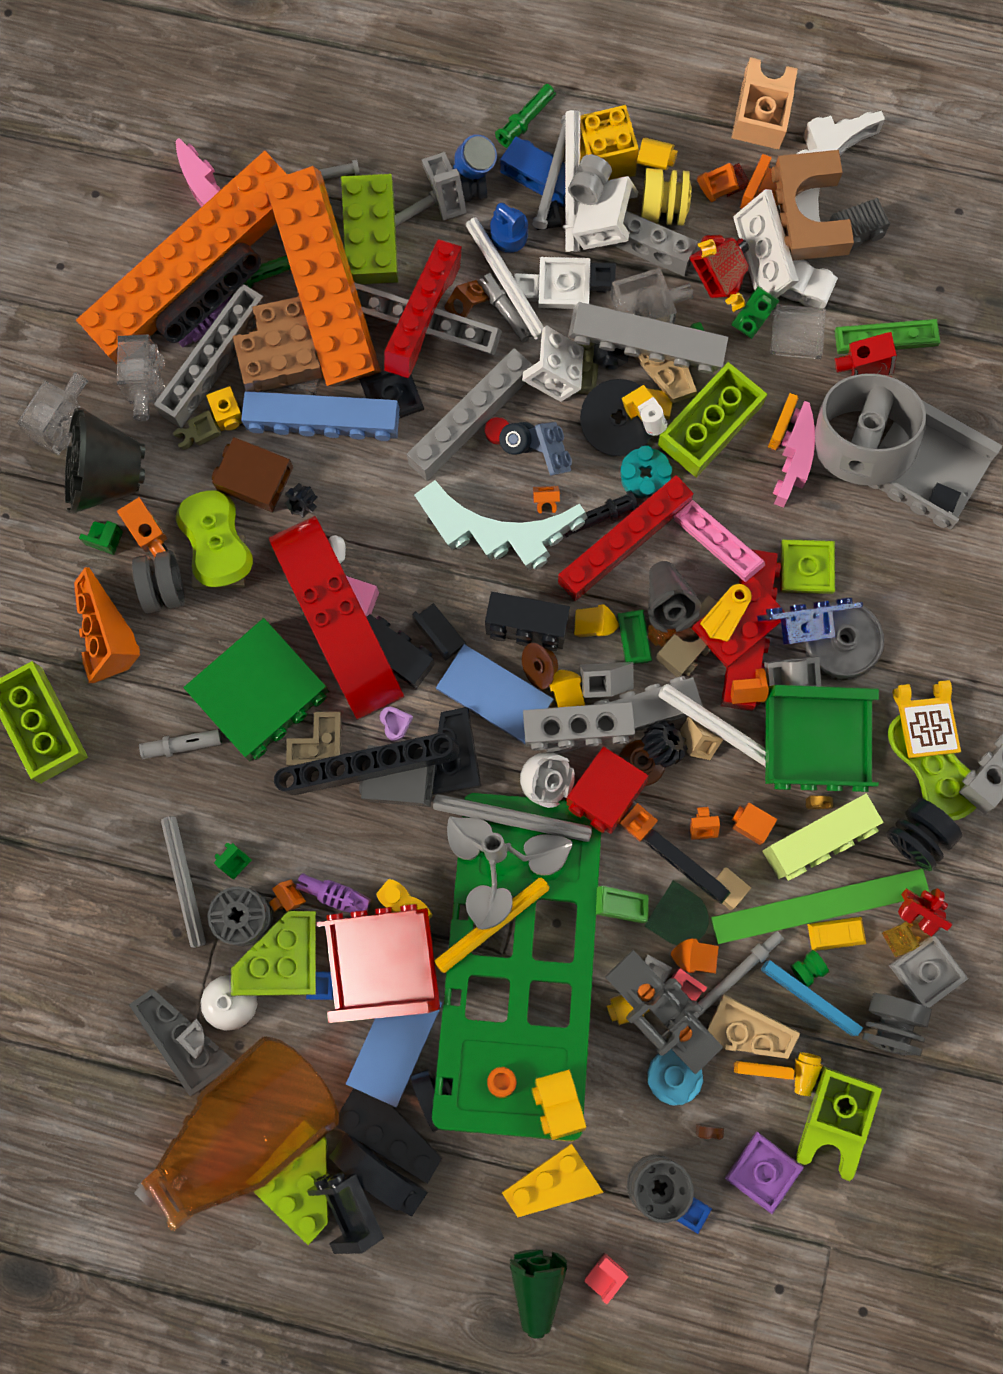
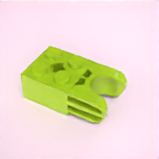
[796,1066,882,1181]

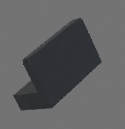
[412,603,466,661]

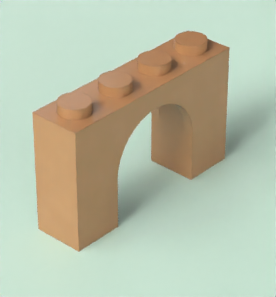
[771,150,854,261]

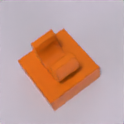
[533,486,560,513]
[620,803,658,842]
[690,807,720,840]
[269,879,306,912]

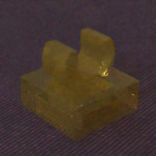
[882,921,921,958]

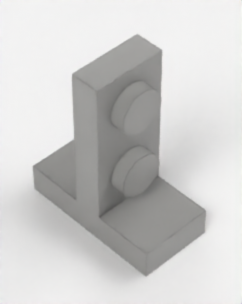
[422,152,467,221]

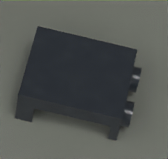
[307,1172,384,1254]

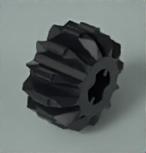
[641,720,688,768]

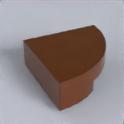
[695,1124,724,1140]

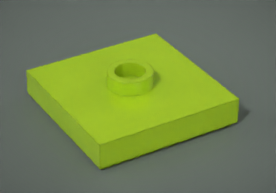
[781,540,835,594]

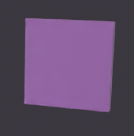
[725,1131,804,1214]

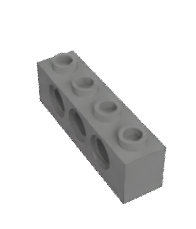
[612,211,698,276]
[523,702,635,750]
[959,734,1003,814]

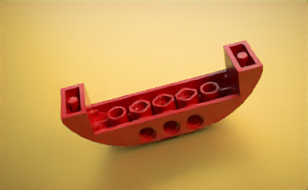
[269,516,404,720]

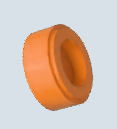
[487,1067,516,1098]

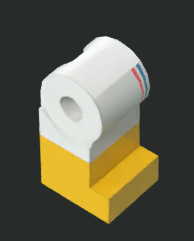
[621,385,667,436]

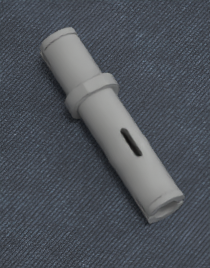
[478,273,533,342]
[139,729,222,759]

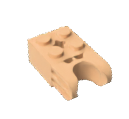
[731,57,797,150]

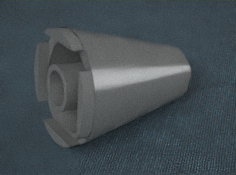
[648,561,702,632]

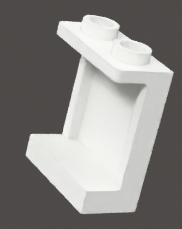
[572,176,638,250]

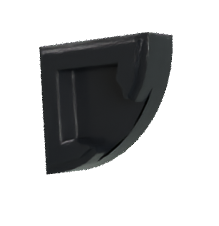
[536,200,561,230]

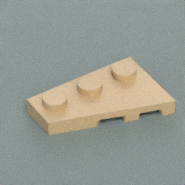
[634,354,697,403]
[707,994,800,1059]

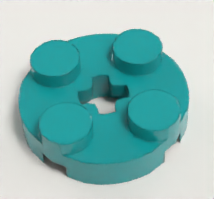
[620,445,672,499]

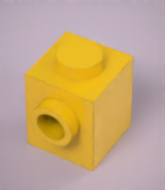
[206,386,243,431]

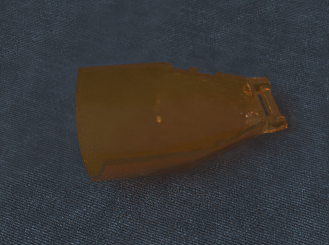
[141,1036,339,1231]

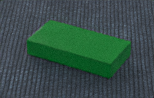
[617,610,652,665]

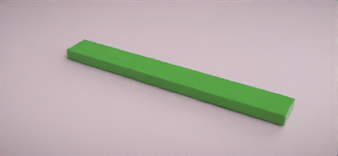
[711,869,929,944]

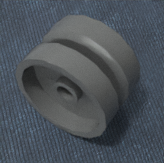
[132,550,185,614]

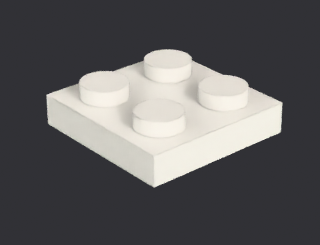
[539,257,590,309]

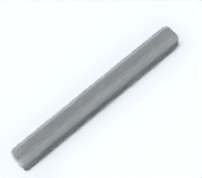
[161,816,206,948]

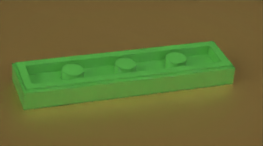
[835,319,940,354]

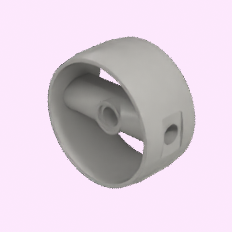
[815,374,926,486]

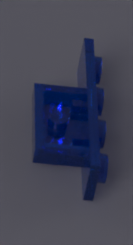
[757,597,863,644]

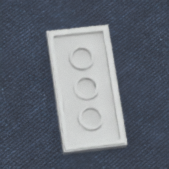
[733,189,799,298]

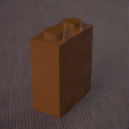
[212,437,294,513]

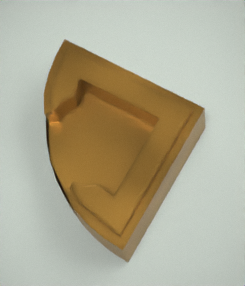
[805,796,833,809]

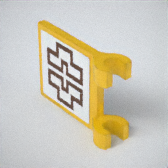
[892,680,961,759]

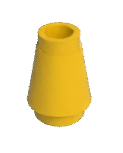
[794,1052,823,1096]

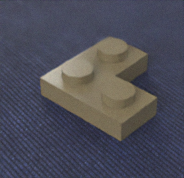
[286,712,342,766]

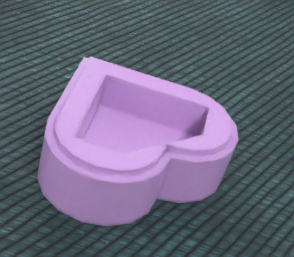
[380,707,413,742]

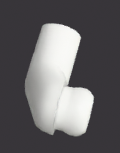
[328,535,346,564]

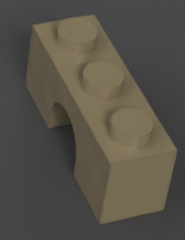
[656,596,717,677]

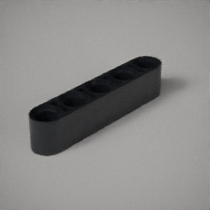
[155,243,261,343]

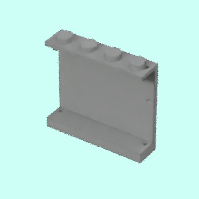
[869,400,1003,530]

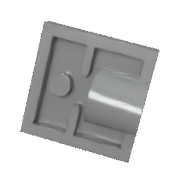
[764,656,821,687]

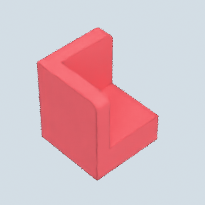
[671,968,707,1001]
[584,1253,629,1304]

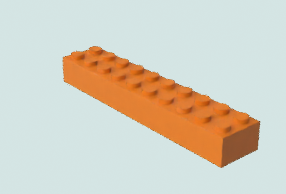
[76,151,287,365]

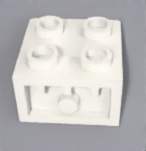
[522,326,583,402]

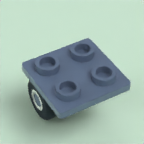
[499,422,572,476]

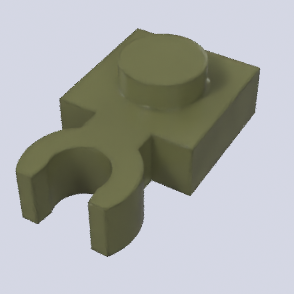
[173,410,222,450]

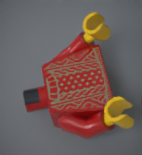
[689,235,749,312]

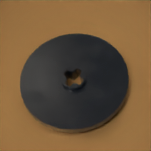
[580,379,652,456]

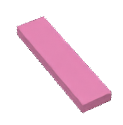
[673,500,765,582]

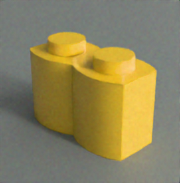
[637,138,678,170]
[376,879,433,919]
[532,1070,586,1140]

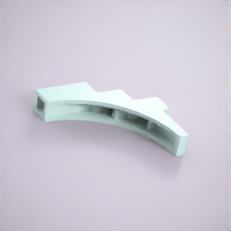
[414,480,588,570]

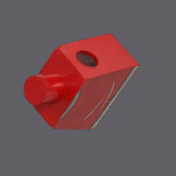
[834,332,897,376]

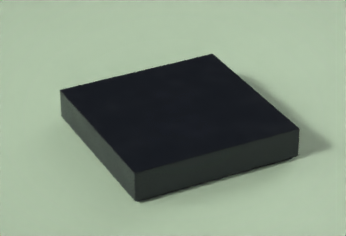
[359,371,424,419]

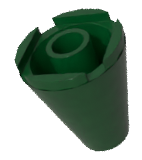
[510,1249,567,1339]

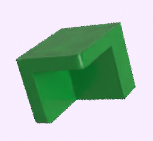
[79,521,123,555]

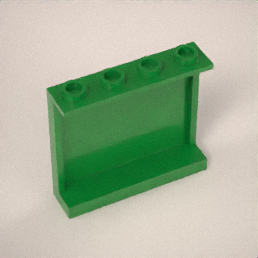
[183,618,329,761]
[765,685,879,792]

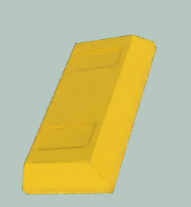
[807,917,866,951]

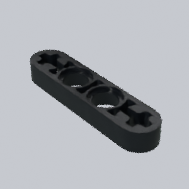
[642,829,731,904]

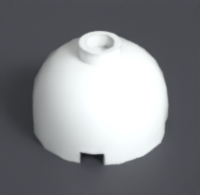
[520,752,575,808]
[201,975,258,1031]

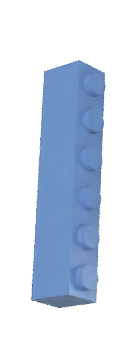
[241,391,400,441]

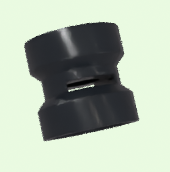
[460,175,488,201]

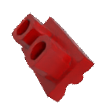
[898,888,952,937]

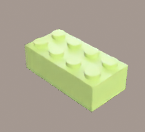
[762,793,884,881]

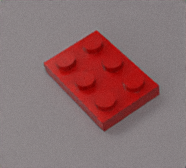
[692,576,789,668]

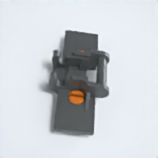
[605,950,723,1075]

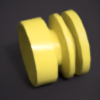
[641,168,692,226]

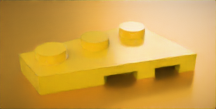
[502,1143,604,1217]

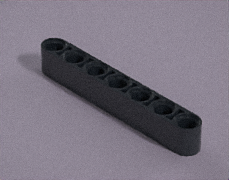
[274,733,460,795]

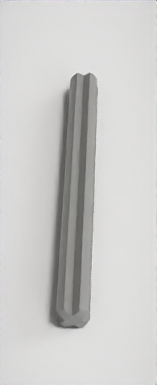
[433,794,592,842]

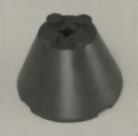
[65,408,145,513]

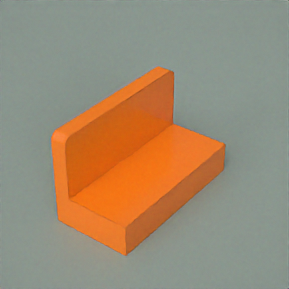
[740,154,777,209]

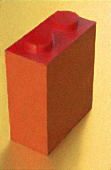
[567,746,648,834]

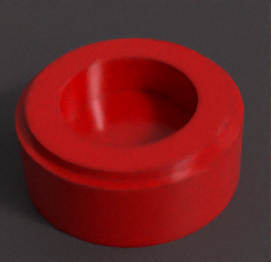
[485,417,509,444]

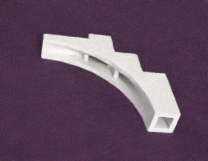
[778,111,885,222]

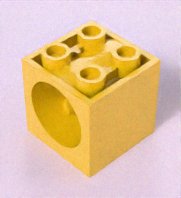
[580,105,639,180]

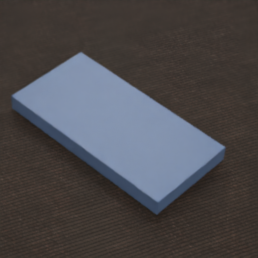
[436,644,553,744]
[346,1001,443,1108]

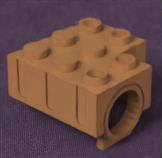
[232,297,322,392]

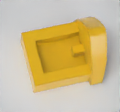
[574,604,619,637]
[549,670,585,708]

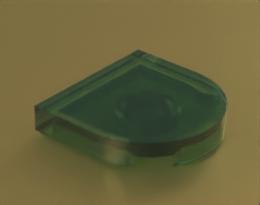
[643,880,709,946]

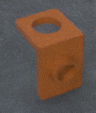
[444,280,490,318]

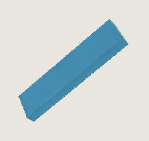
[761,960,863,1036]

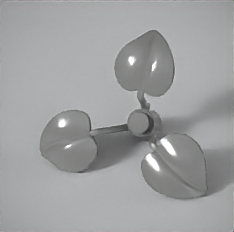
[447,816,573,930]

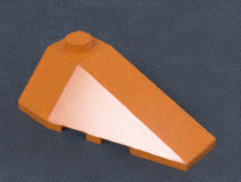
[74,567,140,683]

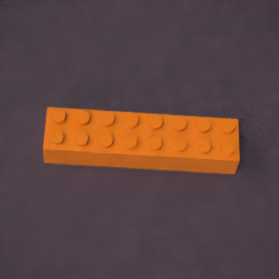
[265,166,381,387]

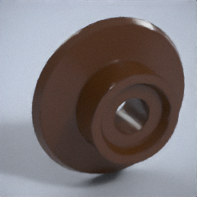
[522,643,558,689]
[619,739,665,786]

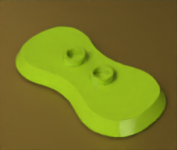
[176,490,253,587]
[888,715,977,821]

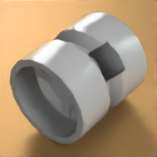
[568,155,612,205]

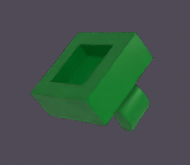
[214,843,252,880]

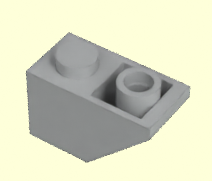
[580,662,634,698]

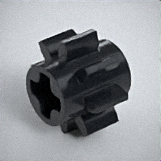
[284,483,318,518]

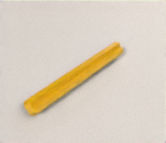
[435,878,549,973]

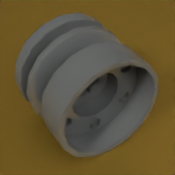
[208,886,273,947]
[862,993,932,1056]
[627,1154,694,1223]

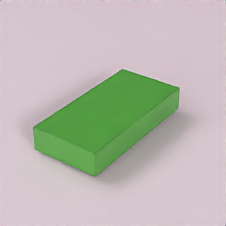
[596,886,649,923]

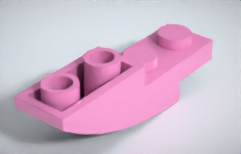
[176,138,221,207]
[773,401,815,508]

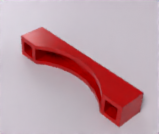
[384,239,462,378]

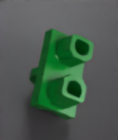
[731,285,779,339]

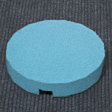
[647,1049,703,1105]

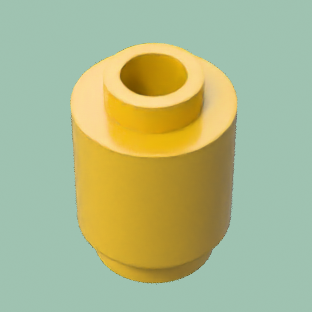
[607,995,650,1025]

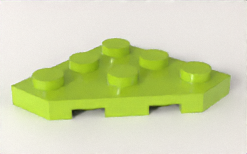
[231,911,316,996]
[248,1120,329,1245]

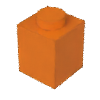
[732,803,777,845]

